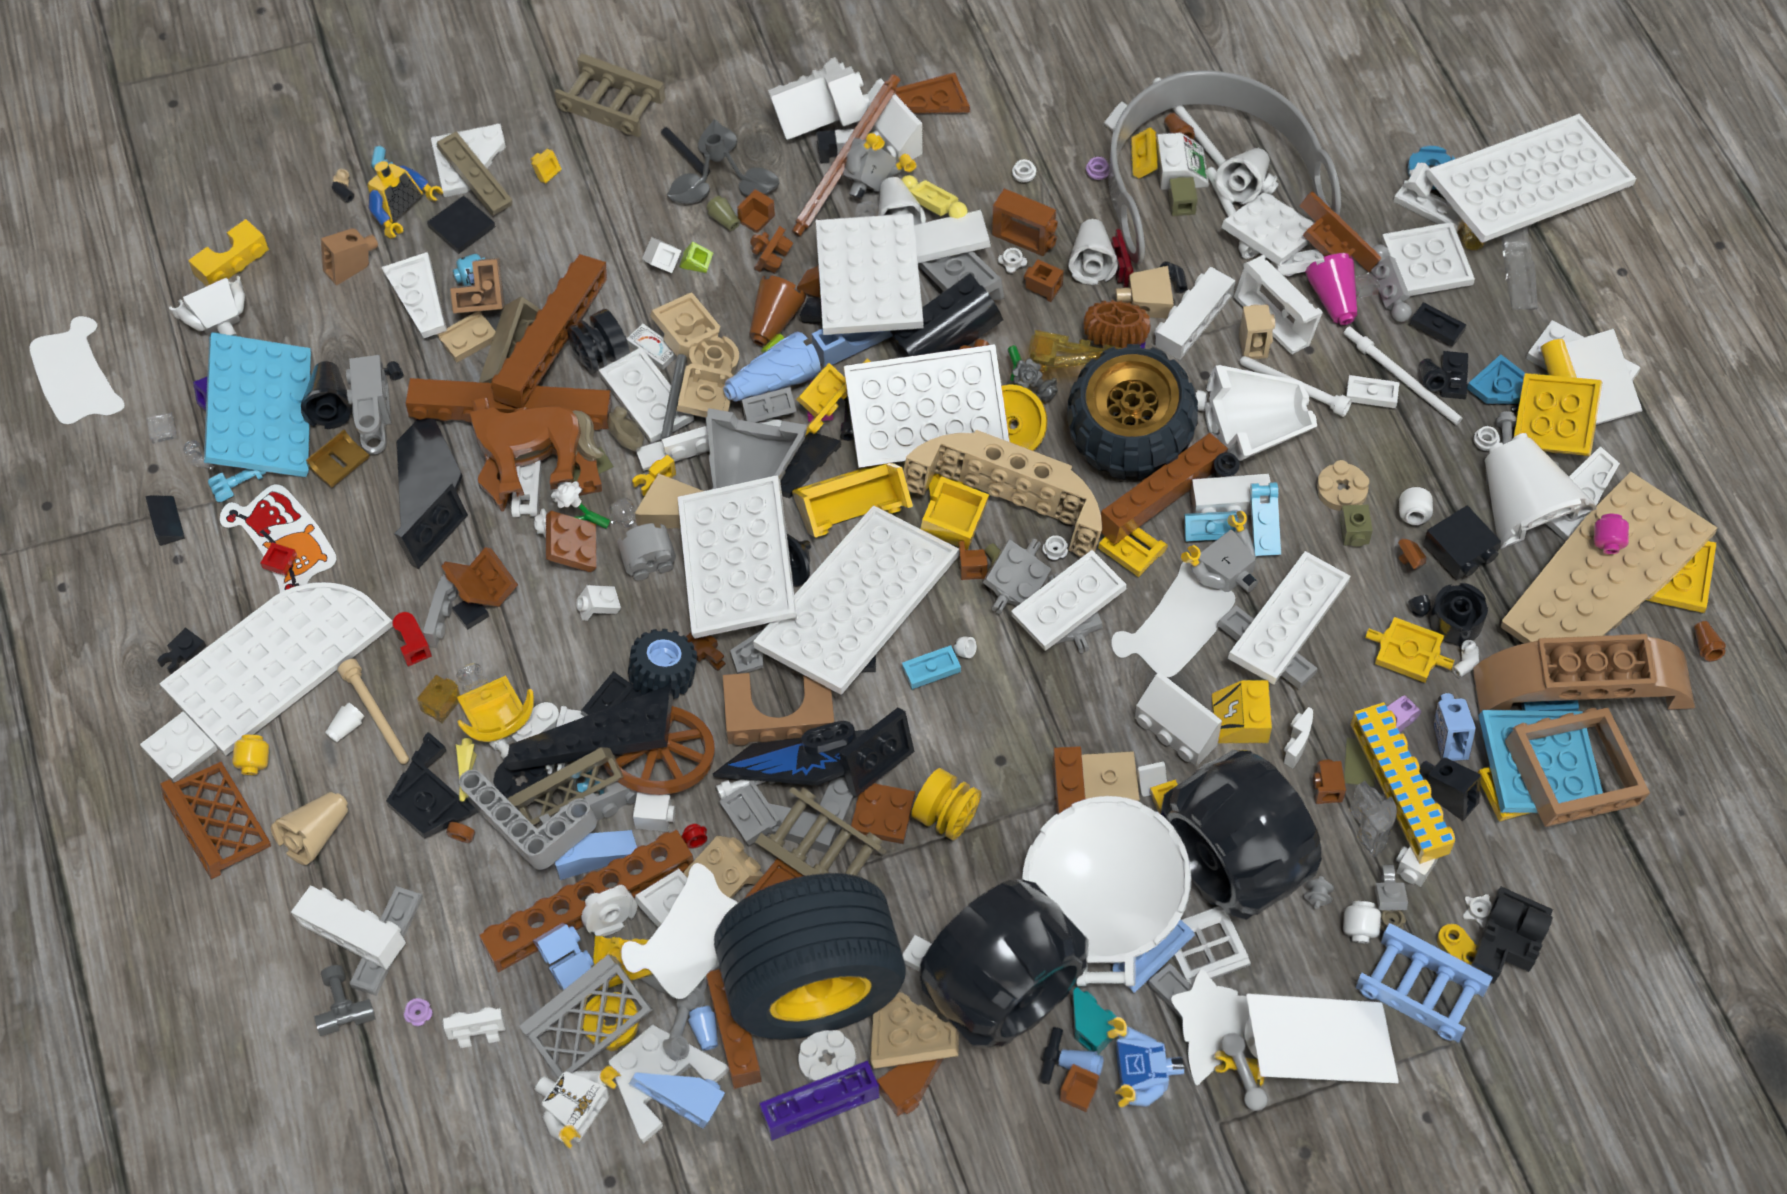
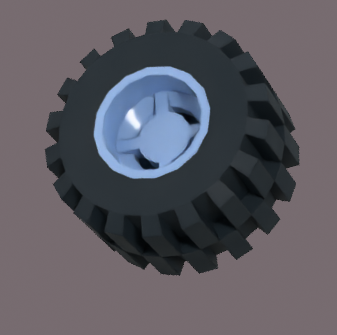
[628,629,697,699]

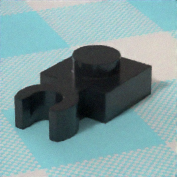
[157,627,206,674]

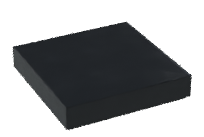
[427,195,496,254]

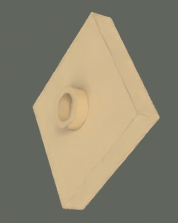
[1082,752,1140,802]

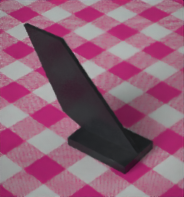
[394,418,468,569]

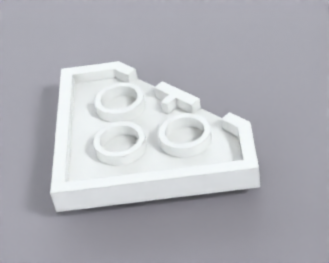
[431,124,506,197]

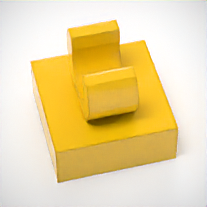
[530,149,561,184]

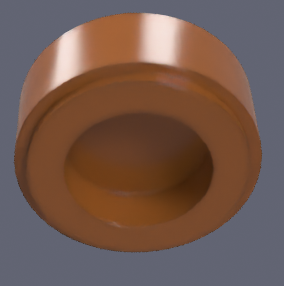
[446,822,475,843]

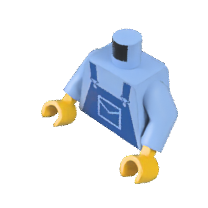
[1107,1017,1184,1107]

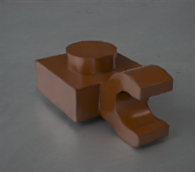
[686,632,726,671]

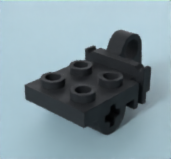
[1472,886,1553,984]

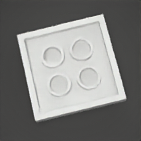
[1221,192,1314,266]
[1381,222,1475,296]

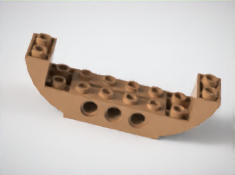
[1473,634,1695,713]

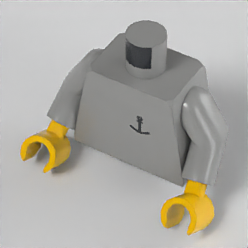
[843,133,917,200]
[1181,511,1258,592]

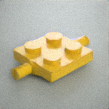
[1365,617,1455,683]

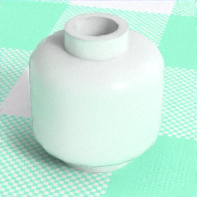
[1399,487,1433,525]
[1343,901,1381,944]

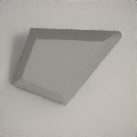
[730,630,764,674]

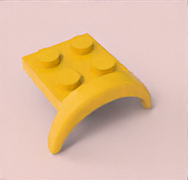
[457,675,534,742]

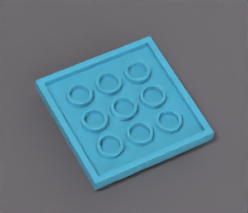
[1478,710,1603,813]

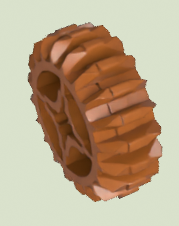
[1083,300,1151,349]

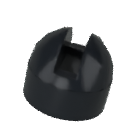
[1408,595,1431,617]

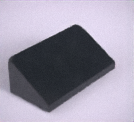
[145,495,185,546]

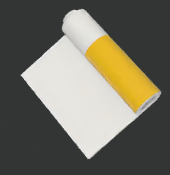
[1540,329,1642,425]

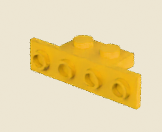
[796,358,871,436]

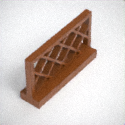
[160,762,271,879]

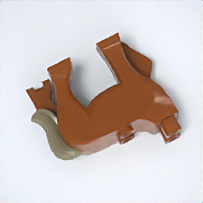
[470,398,604,512]

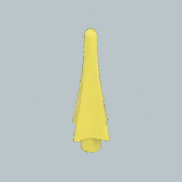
[456,738,477,802]

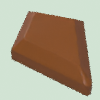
[1398,539,1426,569]

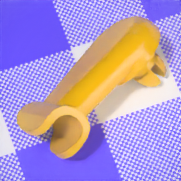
[1215,1050,1264,1086]

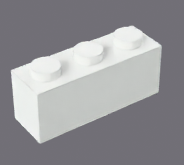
[1190,474,1270,517]

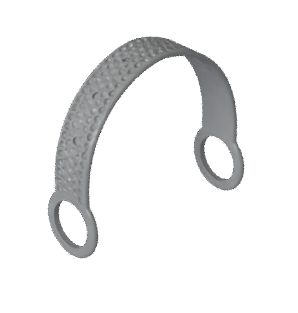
[1109,70,1341,264]

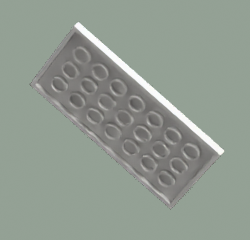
[1426,114,1636,243]
[753,505,959,695]

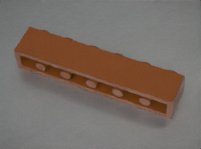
[1101,433,1228,545]

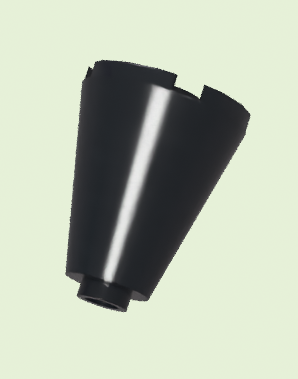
[301,361,352,429]

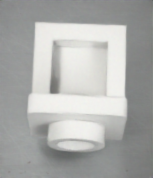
[576,585,621,621]

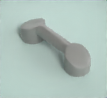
[663,987,705,1060]
[1222,1033,1268,1111]

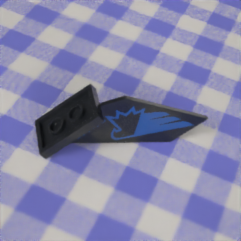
[713,707,915,797]

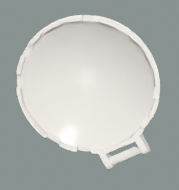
[1022,796,1191,986]

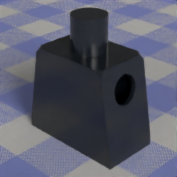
[1419,757,1481,821]

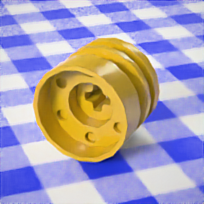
[912,768,981,841]

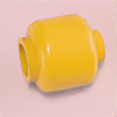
[232,735,269,775]

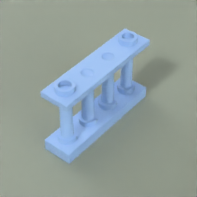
[1356,923,1493,1043]

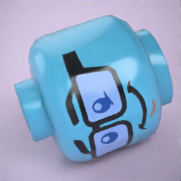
[453,254,485,286]

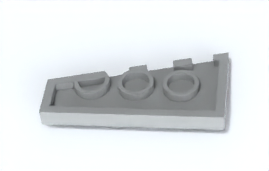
[539,773,641,835]

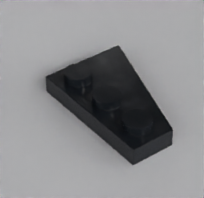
[780,431,841,499]

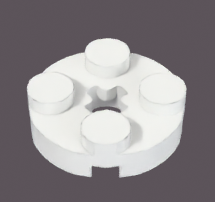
[582,885,637,936]
[798,1030,856,1083]

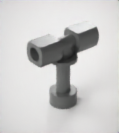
[314,965,376,1037]

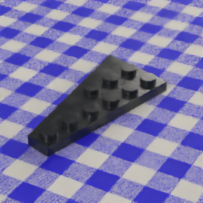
[506,685,673,771]

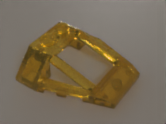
[1028,330,1121,372]

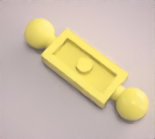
[901,175,968,218]

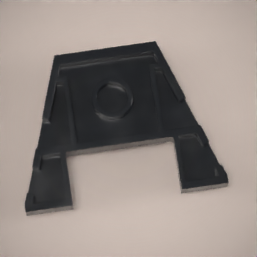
[386,732,490,839]

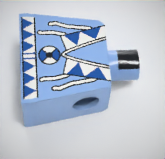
[1434,693,1476,761]

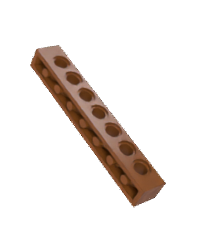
[479,829,694,972]

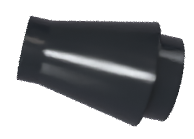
[1419,358,1447,391]
[1214,452,1240,478]

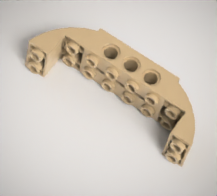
[903,430,1102,557]

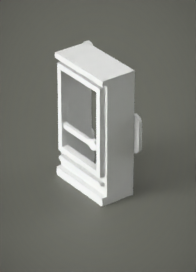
[1234,255,1322,354]

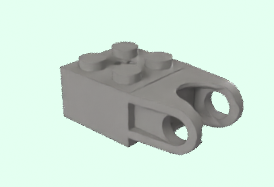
[346,355,391,454]

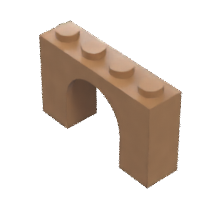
[723,673,834,745]

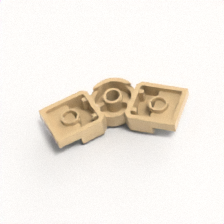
[650,292,739,418]

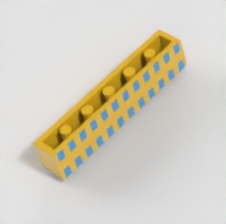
[1350,702,1455,864]

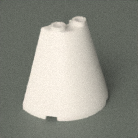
[1205,365,1317,461]
[1485,433,1597,549]

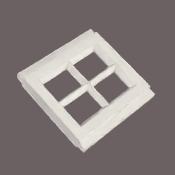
[1173,906,1251,986]

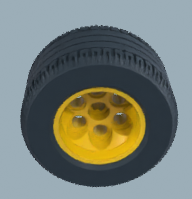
[714,873,906,1039]

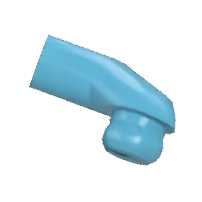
[371,146,393,169]

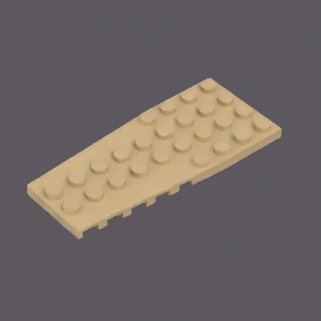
[1501,472,1717,643]

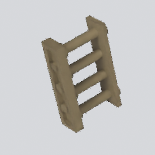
[555,53,665,137]
[755,787,887,876]

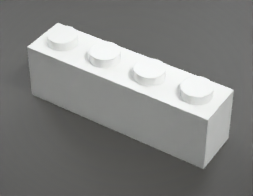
[1154,267,1235,360]
[291,886,406,970]

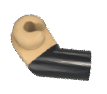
[332,169,355,203]

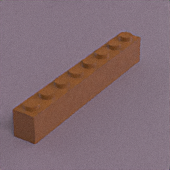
[491,254,607,408]
[406,378,612,430]

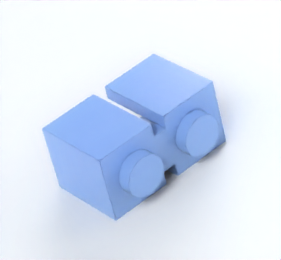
[533,923,594,990]

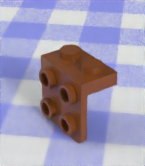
[441,547,518,607]

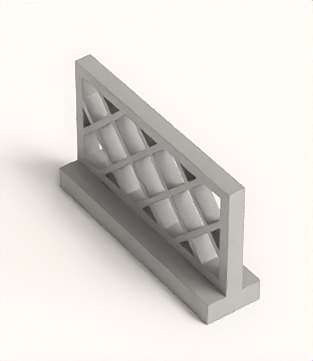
[519,954,653,1078]

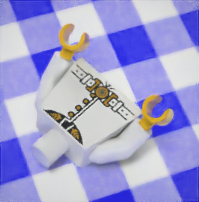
[535,1066,621,1149]

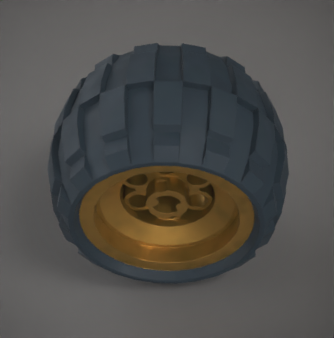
[1067,344,1198,480]

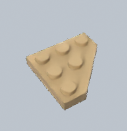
[871,992,959,1068]

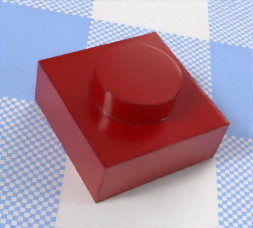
[260,542,297,576]

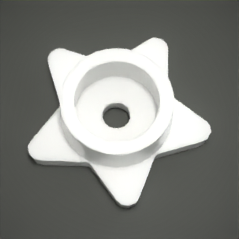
[1463,894,1492,928]

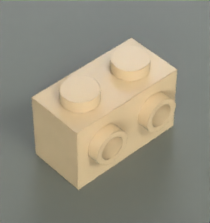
[1239,304,1275,359]

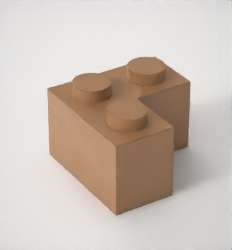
[450,258,505,313]

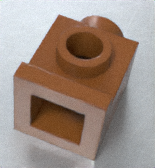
[1024,259,1064,302]
[1313,759,1346,804]

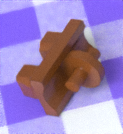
[750,226,793,273]

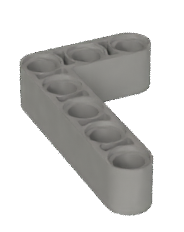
[459,769,597,870]

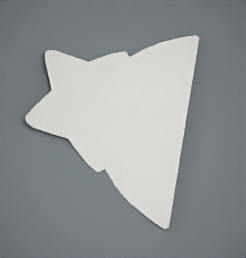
[1171,969,1250,1085]

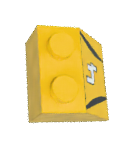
[1212,680,1272,743]

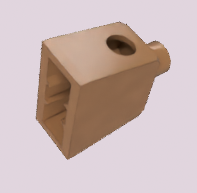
[321,228,378,285]

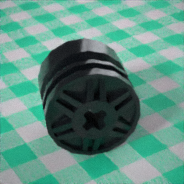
[567,308,630,374]

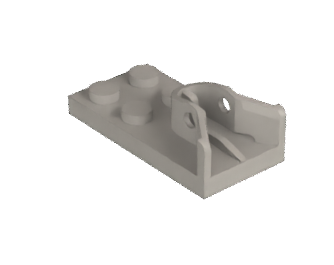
[918,251,1004,300]

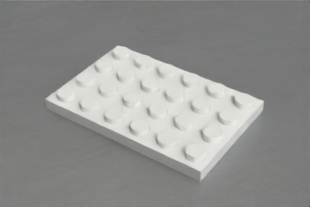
[816,214,923,335]
[844,345,1009,468]
[678,475,797,638]

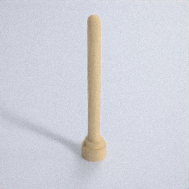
[338,659,409,764]

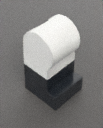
[817,129,854,164]

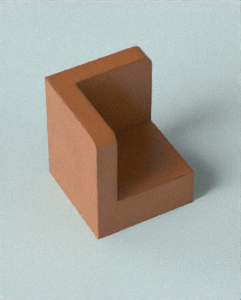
[737,189,775,233]
[959,541,987,580]
[1060,1064,1099,1112]

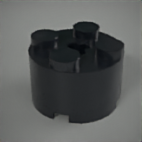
[1430,583,1488,647]

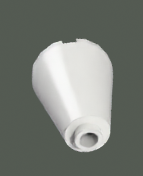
[1216,148,1270,204]
[878,177,926,225]
[1069,219,1118,285]

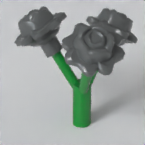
[1006,345,1058,402]

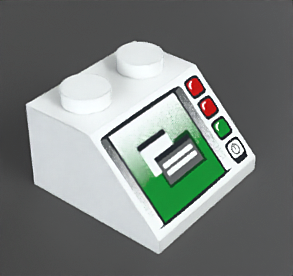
[1156,133,1209,190]

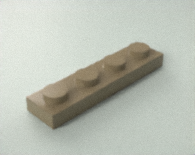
[436,131,513,216]

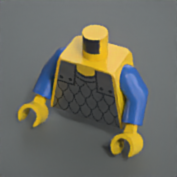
[368,161,443,238]

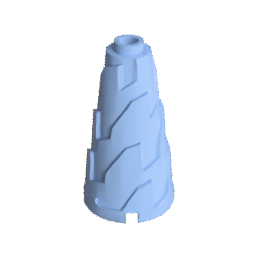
[723,332,821,402]

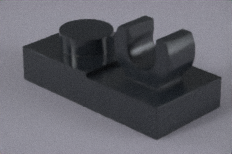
[1440,351,1468,400]

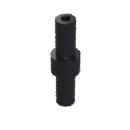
[1039,1027,1063,1085]

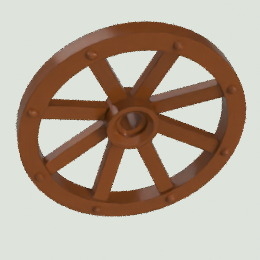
[603,706,715,795]

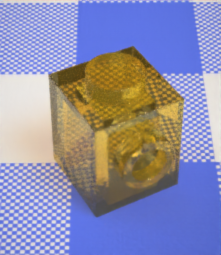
[417,675,460,723]

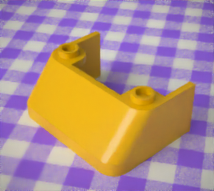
[792,463,913,537]

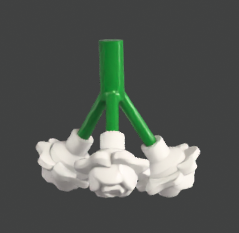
[534,481,610,538]

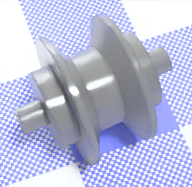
[1304,876,1334,909]

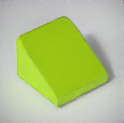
[679,241,713,273]

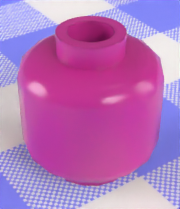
[1594,513,1629,554]

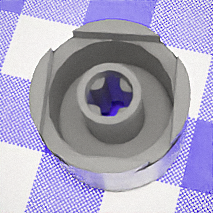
[617,523,676,581]

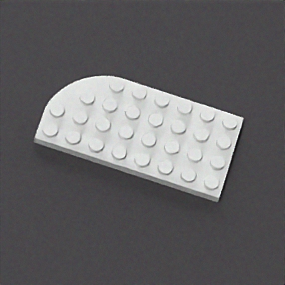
[159,582,393,756]

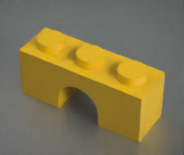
[188,219,269,287]

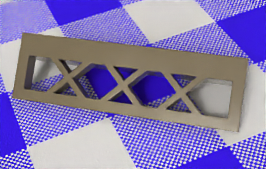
[508,747,624,826]

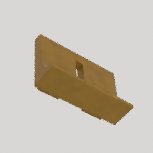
[306,429,370,488]

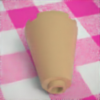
[271,792,348,865]

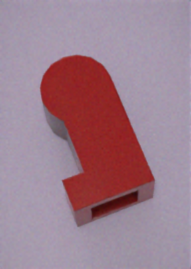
[392,612,432,667]

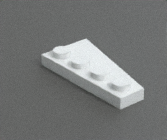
[382,252,447,338]
[1546,446,1620,541]

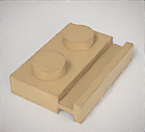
[437,311,496,363]

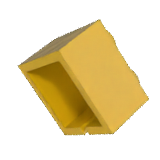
[921,476,989,550]

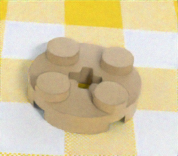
[1317,460,1369,511]

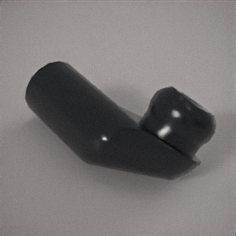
[1159,261,1188,293]

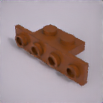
[1300,191,1381,272]

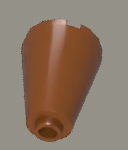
[749,275,806,347]

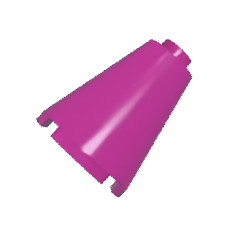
[1305,253,1357,325]

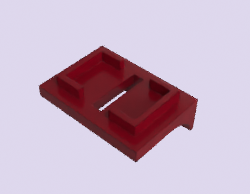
[1111,229,1134,288]

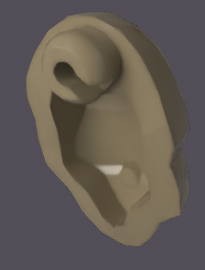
[607,406,644,452]

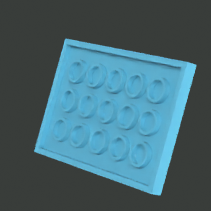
[204,332,311,477]

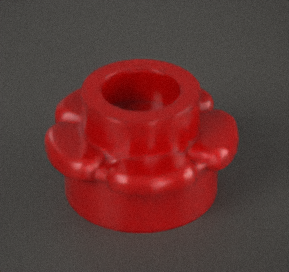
[681,824,708,848]

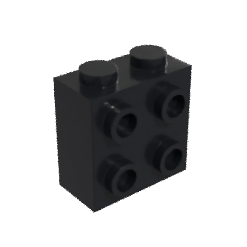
[1423,505,1501,580]

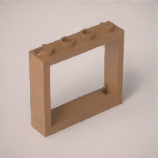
[1505,708,1650,827]

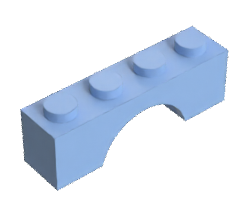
[812,328,892,367]

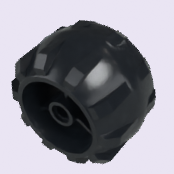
[1161,750,1322,920]
[920,879,1089,1048]

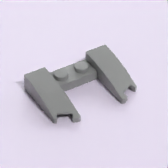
[769,775,855,853]

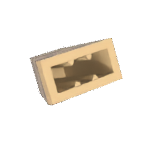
[635,473,703,528]

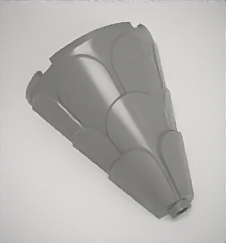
[706,408,807,490]

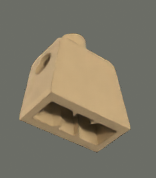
[1115,266,1174,319]

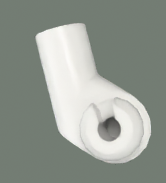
[1452,640,1479,678]

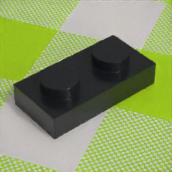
[1410,302,1467,347]

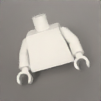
[169,276,245,336]

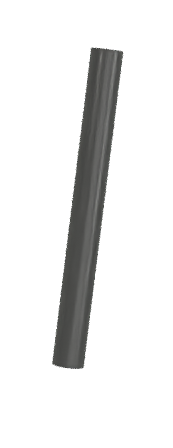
[660,354,687,441]

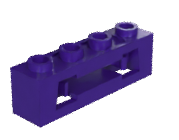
[759,1060,879,1141]

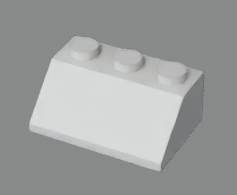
[857,79,922,163]
[1135,672,1222,767]

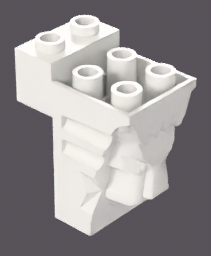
[768,57,870,140]

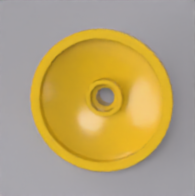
[1001,385,1047,451]

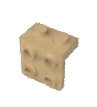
[683,836,763,899]

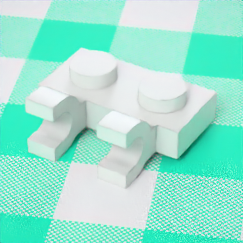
[443,1007,505,1048]

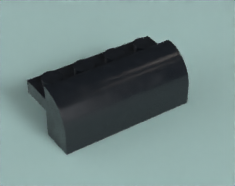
[890,273,1004,357]

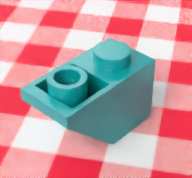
[1072,987,1117,1055]

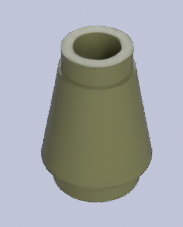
[706,196,740,231]

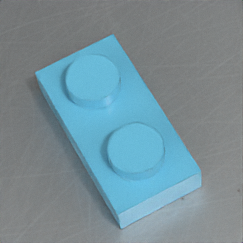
[1184,511,1237,541]
[902,645,961,689]

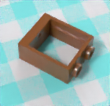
[992,188,1058,257]

